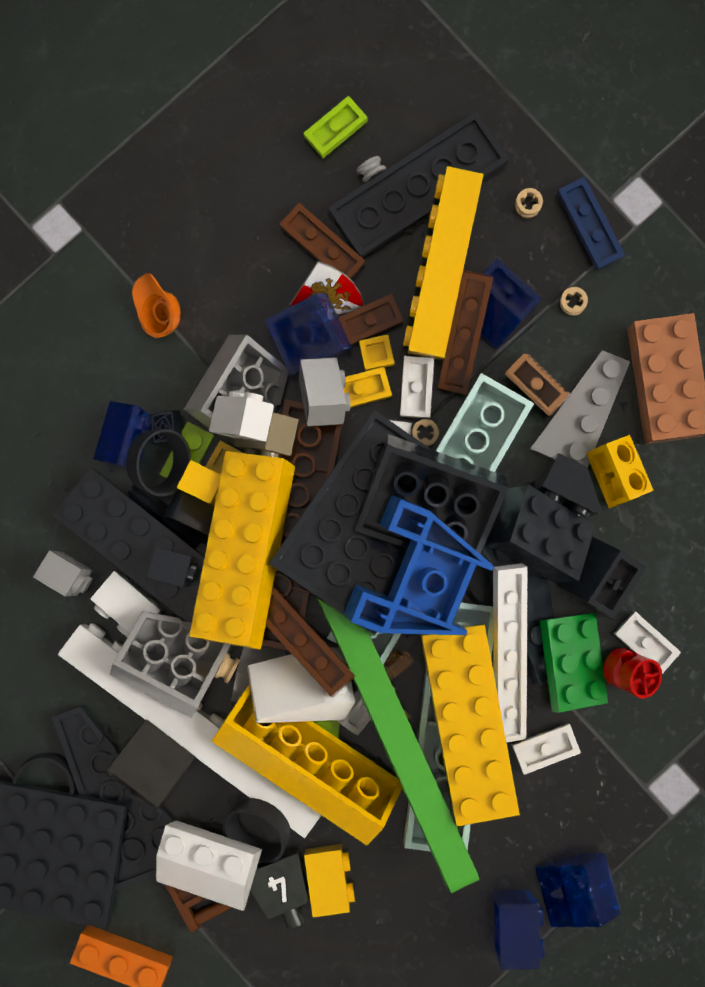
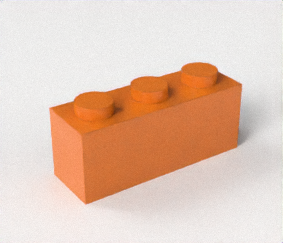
[70,925,173,987]

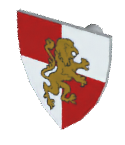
[290,261,364,315]

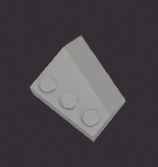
[183,335,289,451]
[109,611,230,718]

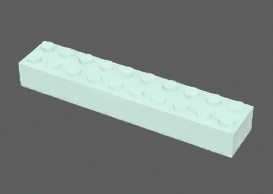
[327,373,534,664]

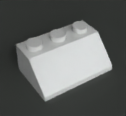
[156,821,262,911]

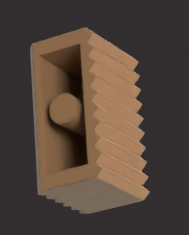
[505,354,570,416]

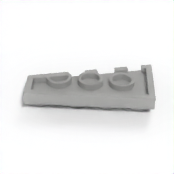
[529,350,630,468]

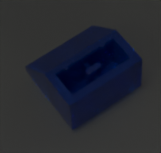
[481,258,542,349]
[93,401,152,470]
[535,853,621,927]

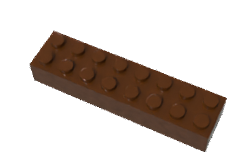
[262,399,345,651]

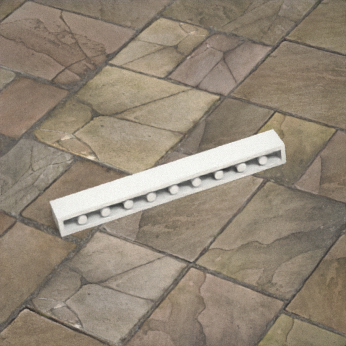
[58,623,321,838]

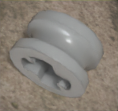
[357,156,387,184]

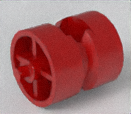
[603,648,662,698]

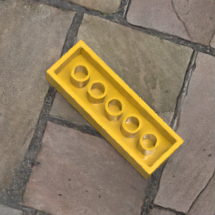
[403,166,484,360]
[189,451,295,650]
[420,624,520,826]
[212,684,402,845]

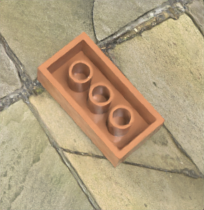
[627,313,705,445]

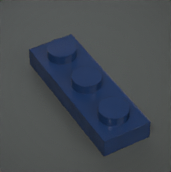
[557,177,625,271]

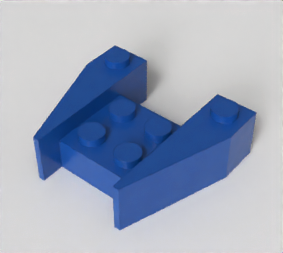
[344,495,494,635]

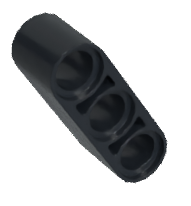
[162,491,214,545]

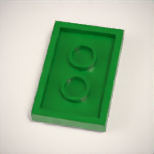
[540,613,608,713]

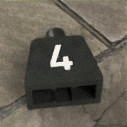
[250,848,309,929]

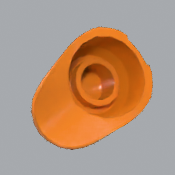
[132,273,181,338]

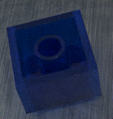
[265,293,352,375]
[493,890,545,970]

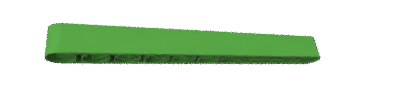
[317,598,480,893]

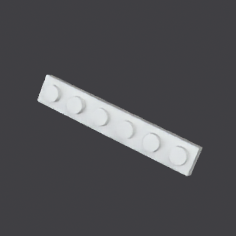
[493,563,527,743]

